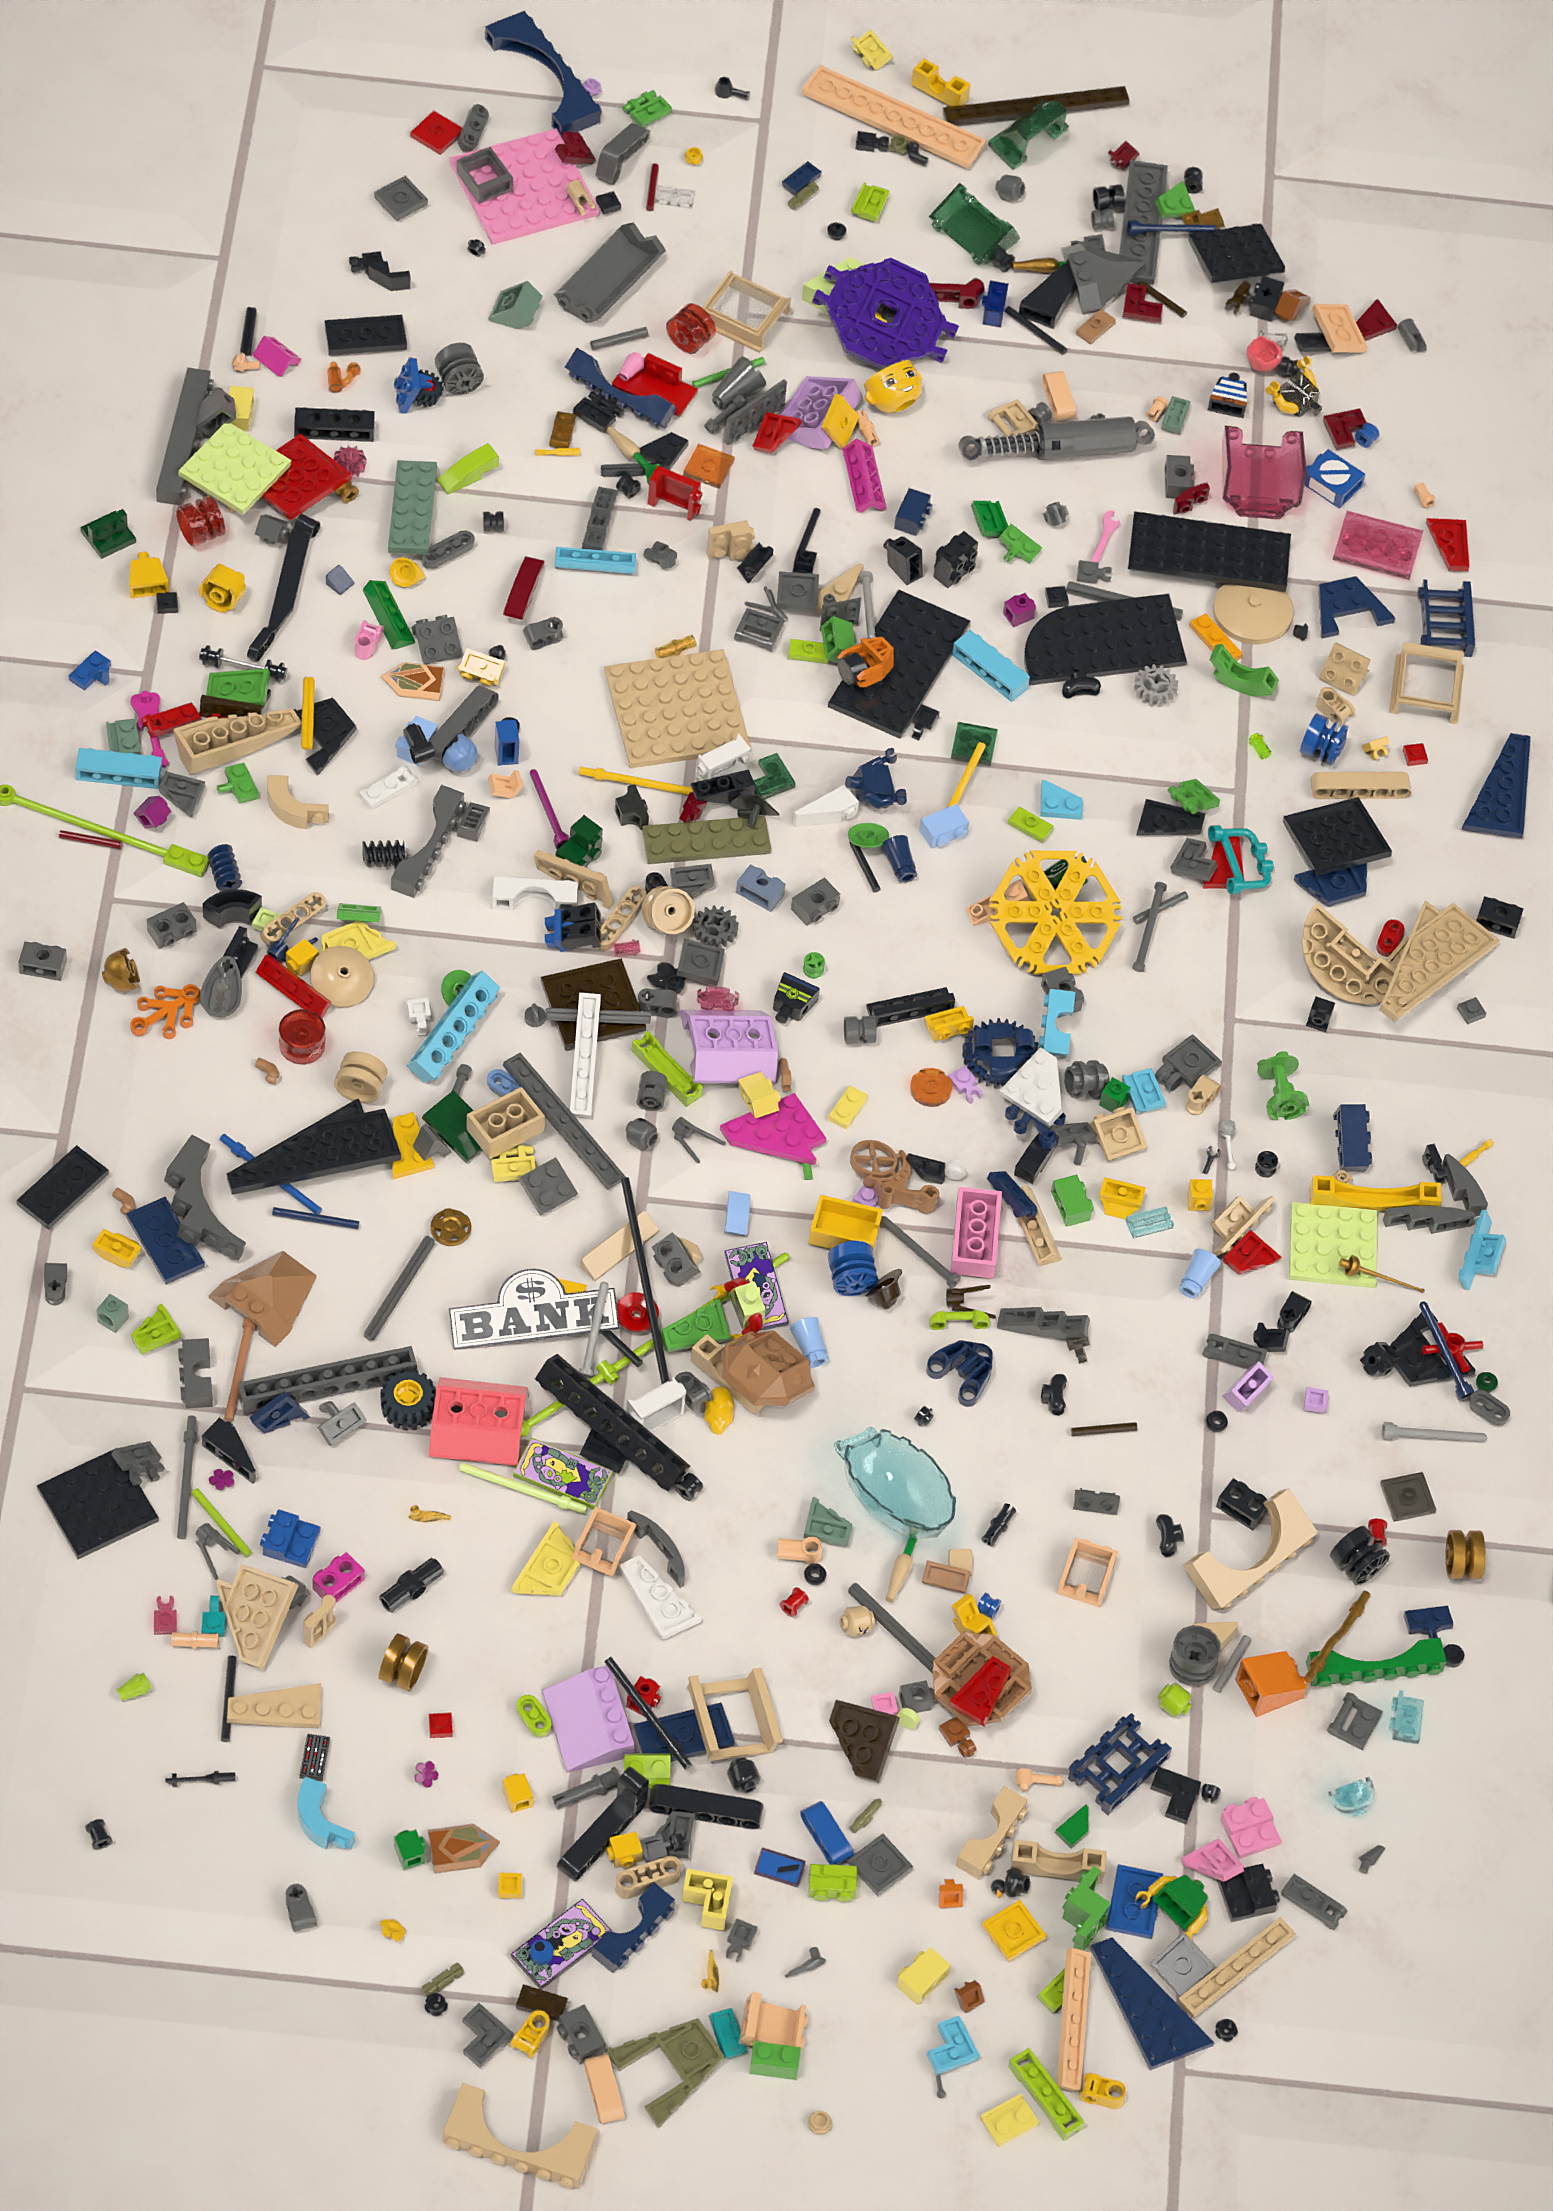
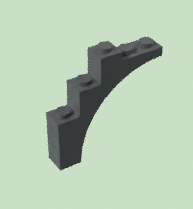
[164,1135,246,1261]

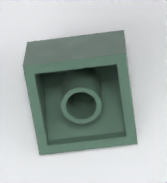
[488,281,543,329]

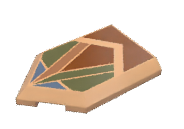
[381,662,445,701]

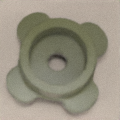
[888,135,909,154]

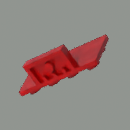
[612,353,698,417]

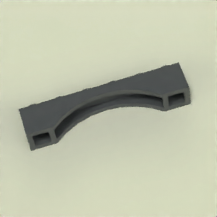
[391,784,466,898]

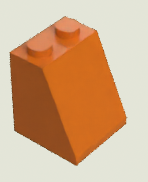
[1235,1651,1308,1717]

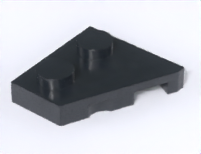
[639,432,689,470]

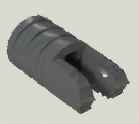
[1397,318,1427,352]

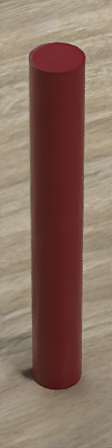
[646,163,659,211]
[59,830,122,849]

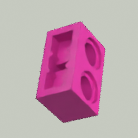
[312,1552,365,1603]

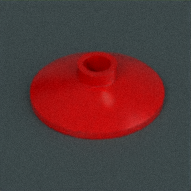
[617,1292,659,1332]

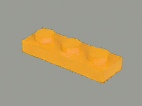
[1189,613,1243,661]

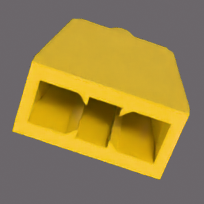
[129,552,169,599]

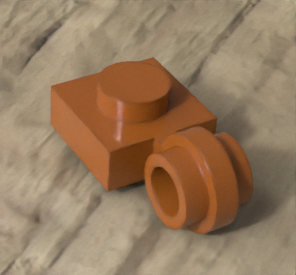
[939,1717,977,1757]

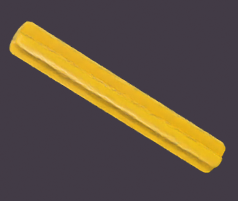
[301,676,315,750]

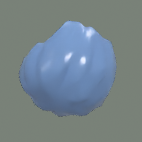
[442,734,478,773]

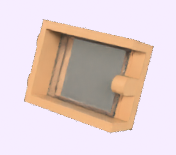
[572,1507,637,1577]
[1057,1538,1118,1608]

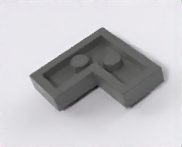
[1170,838,1217,881]
[462,2003,513,2069]

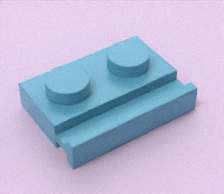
[1122,1068,1166,1114]

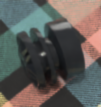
[1330,1526,1390,1585]

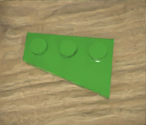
[661,1298,730,1352]

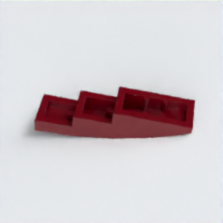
[503,556,545,620]

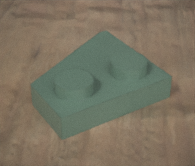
[804,1497,852,1547]

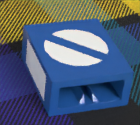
[1302,449,1366,509]

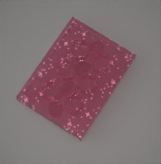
[1333,511,1423,580]

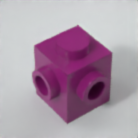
[1003,593,1036,628]
[133,795,172,829]

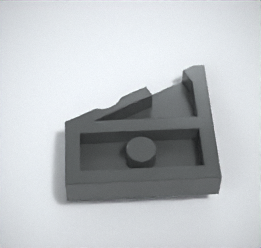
[670,864,715,899]

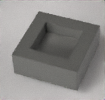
[1457,997,1486,1025]

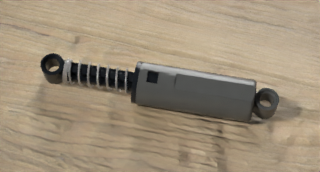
[958,416,1155,460]

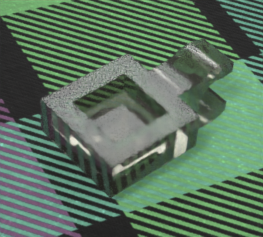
[1066,1333,1090,1364]

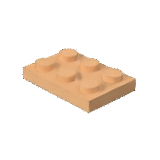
[1312,304,1368,353]

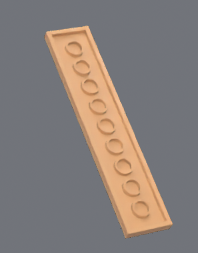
[802,65,986,169]

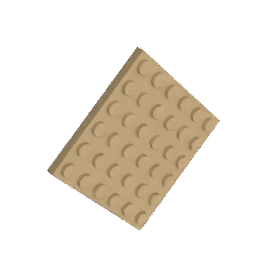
[604,649,750,769]

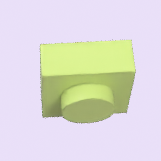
[252,907,280,935]

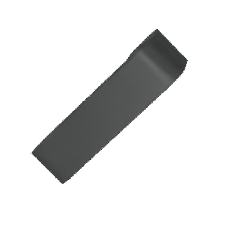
[596,122,650,185]

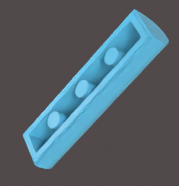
[555,547,636,574]

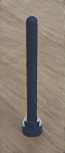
[1127,220,1217,236]
[1419,1301,1474,1400]

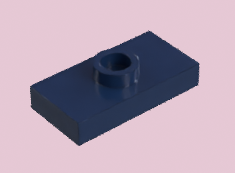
[782,161,822,196]

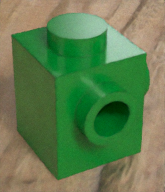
[394,1829,427,1870]

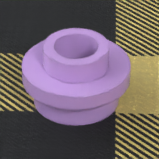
[582,78,601,96]

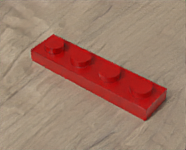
[255,955,332,1020]

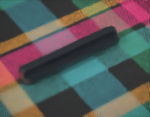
[240,307,257,356]
[600,463,658,476]

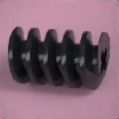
[362,840,405,867]

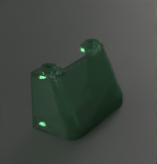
[929,182,1020,266]

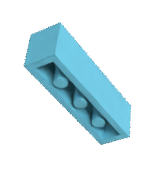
[952,630,1030,702]
[75,748,162,789]

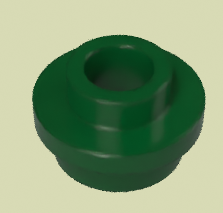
[1476,1372,1498,1393]

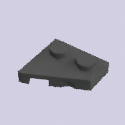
[159,771,205,817]
[655,1811,696,1859]

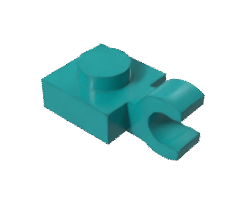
[201,1595,226,1637]

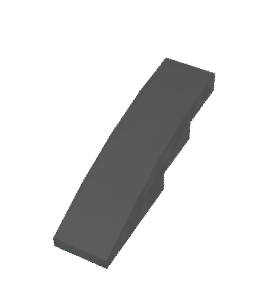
[582,487,618,550]
[1383,1206,1475,1234]
[997,1307,1090,1338]

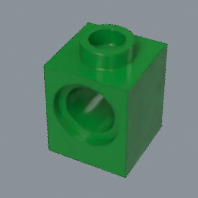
[1099,1077,1131,1113]

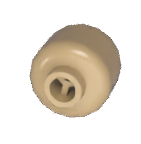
[839,1606,875,1636]

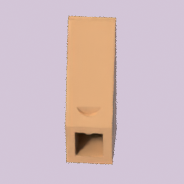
[966,879,1034,926]

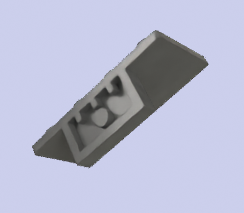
[725,379,787,445]

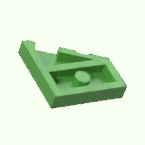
[1155,182,1196,218]

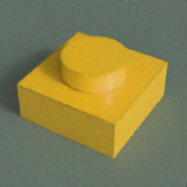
[498,1872,522,1898]

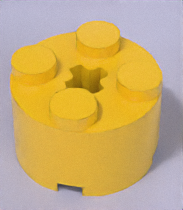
[199,564,246,613]

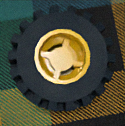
[380,1369,436,1431]

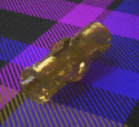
[655,634,697,658]

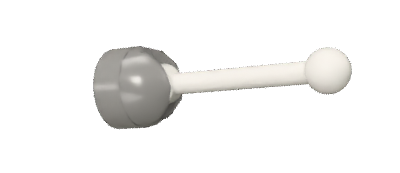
[1218,1120,1236,1170]

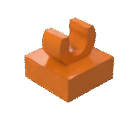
[938,1879,964,1908]

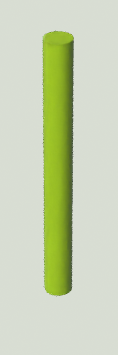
[191,1488,252,1558]

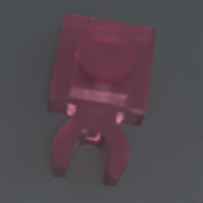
[154,1596,177,1635]

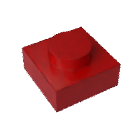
[1403,743,1428,766]
[428,1712,453,1738]

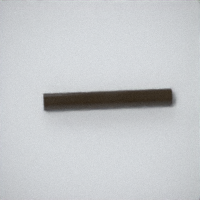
[1138,281,1187,318]
[1071,1422,1137,1437]

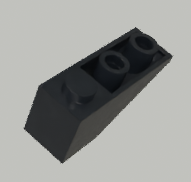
[690,769,756,804]

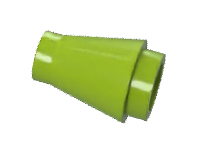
[116,1672,152,1702]

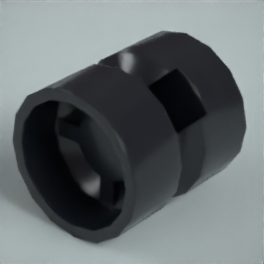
[1093,184,1125,212]

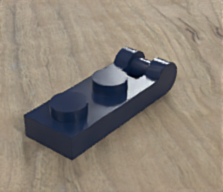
[987,1171,1038,1218]

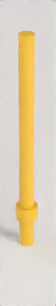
[579,766,693,795]

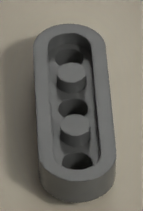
[457,104,489,152]
[421,530,475,569]

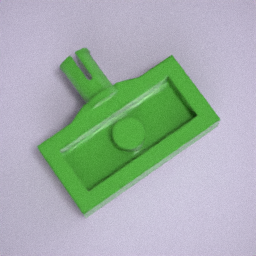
[998,524,1042,564]
[217,762,259,804]

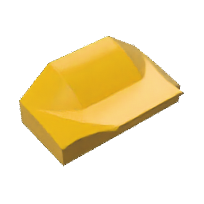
[1099,1177,1146,1220]
[92,1228,141,1268]

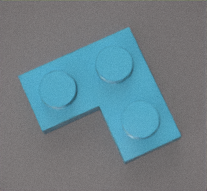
[926,2016,980,2075]

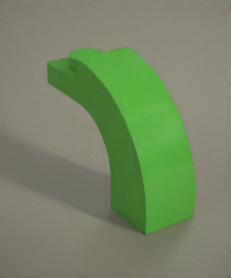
[1209,644,1279,696]

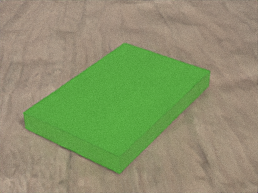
[206,668,270,706]

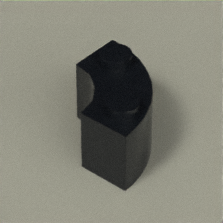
[202,889,262,928]

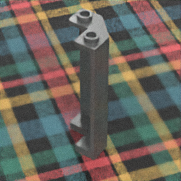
[554,222,666,323]

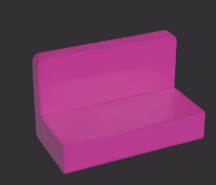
[253,336,301,377]

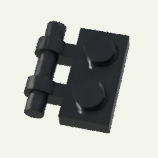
[573,391,624,433]

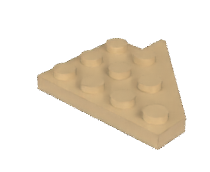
[216,1564,299,1670]

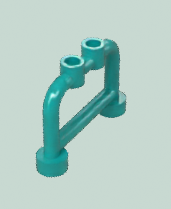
[1208,825,1274,894]

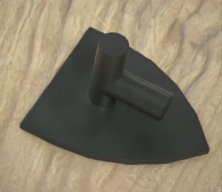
[730,794,780,828]

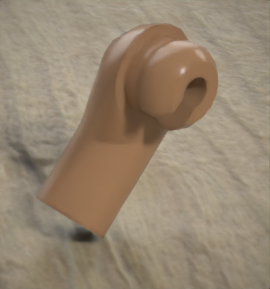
[255,1057,280,1084]
[112,1187,136,1215]

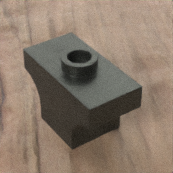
[614,784,649,830]

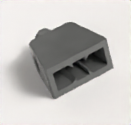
[196,387,236,437]

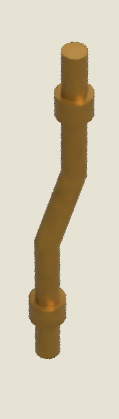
[1304,1591,1371,1683]

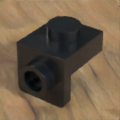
[1253,1322,1290,1352]

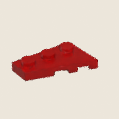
[1426,518,1470,572]
[1203,836,1244,889]
[949,1656,1011,1727]

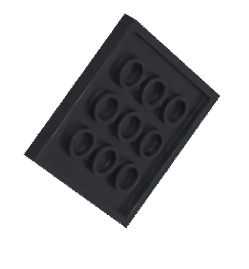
[1188,223,1285,283]
[1283,797,1392,876]
[37,1449,159,1559]

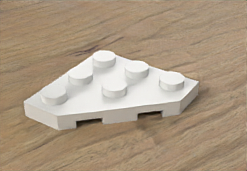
[1000,1047,1063,1127]

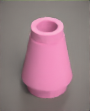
[618,352,644,381]

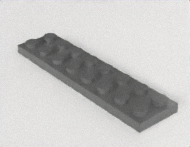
[1119,160,1168,285]

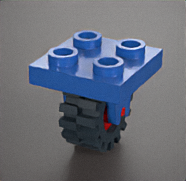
[394,357,444,414]

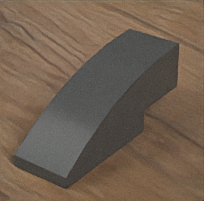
[1442,1154,1488,1217]

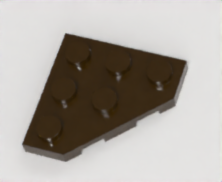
[829,1700,900,1783]

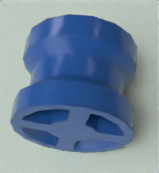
[1355,423,1380,448]
[977,1592,1002,1620]

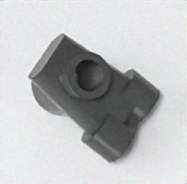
[643,541,677,569]

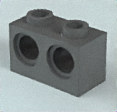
[147,902,197,949]
[652,1232,700,1287]

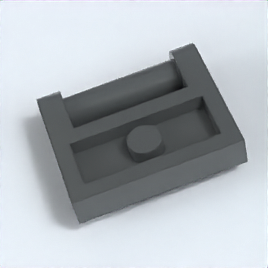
[734,608,785,652]
[1327,1692,1383,1751]

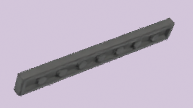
[502,1052,626,1190]

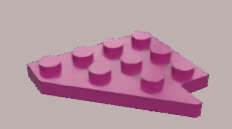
[720,1093,826,1165]

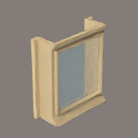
[699,270,792,353]

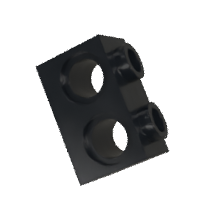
[1216,1478,1267,1531]

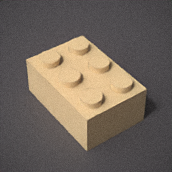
[467,1087,545,1159]

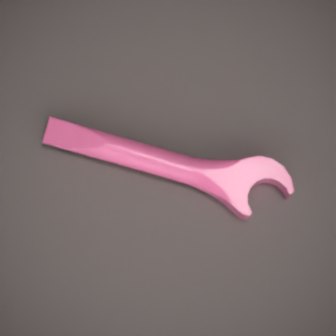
[1091,510,1120,562]

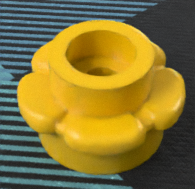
[684,147,703,165]

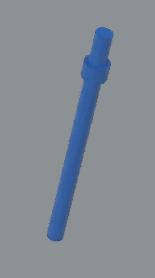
[219,1133,322,1214]

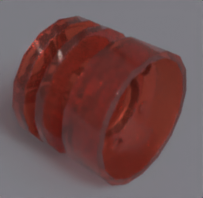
[176,495,226,547]

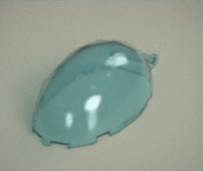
[834,1426,956,1539]

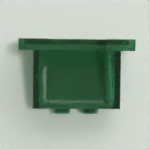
[988,101,1069,170]

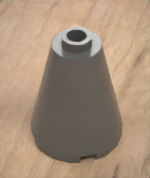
[712,356,766,409]

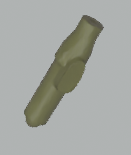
[849,1798,882,1833]

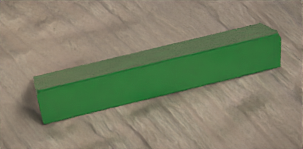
[363,580,415,650]

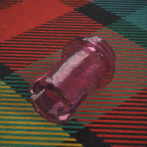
[613,939,641,957]

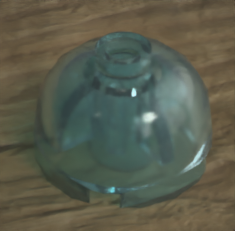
[1327,1776,1375,1817]

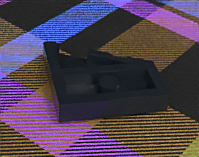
[579,1429,626,1474]

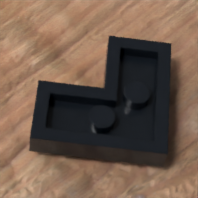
[1150,1766,1201,1824]

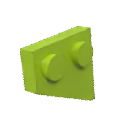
[131,1304,181,1355]

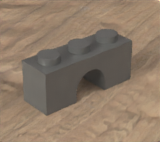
[178,1338,213,1409]

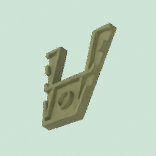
[606,2018,724,2128]

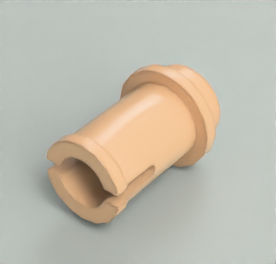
[1146,396,1168,421]
[1413,483,1435,508]

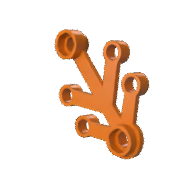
[130,984,201,1039]

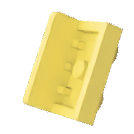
[850,30,893,71]

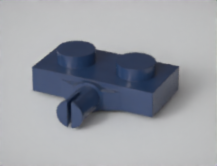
[1404,1605,1454,1639]

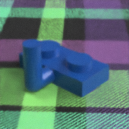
[68,650,111,691]

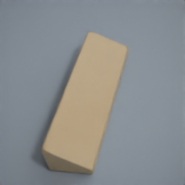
[1018,1184,1062,1266]
[580,1211,659,1281]

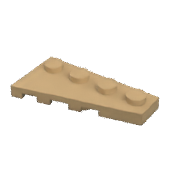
[533,850,613,910]
[227,1683,321,1729]

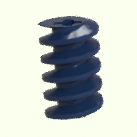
[208,844,242,891]

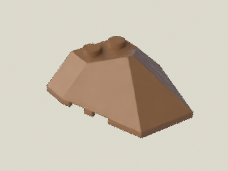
[209,1251,316,1347]

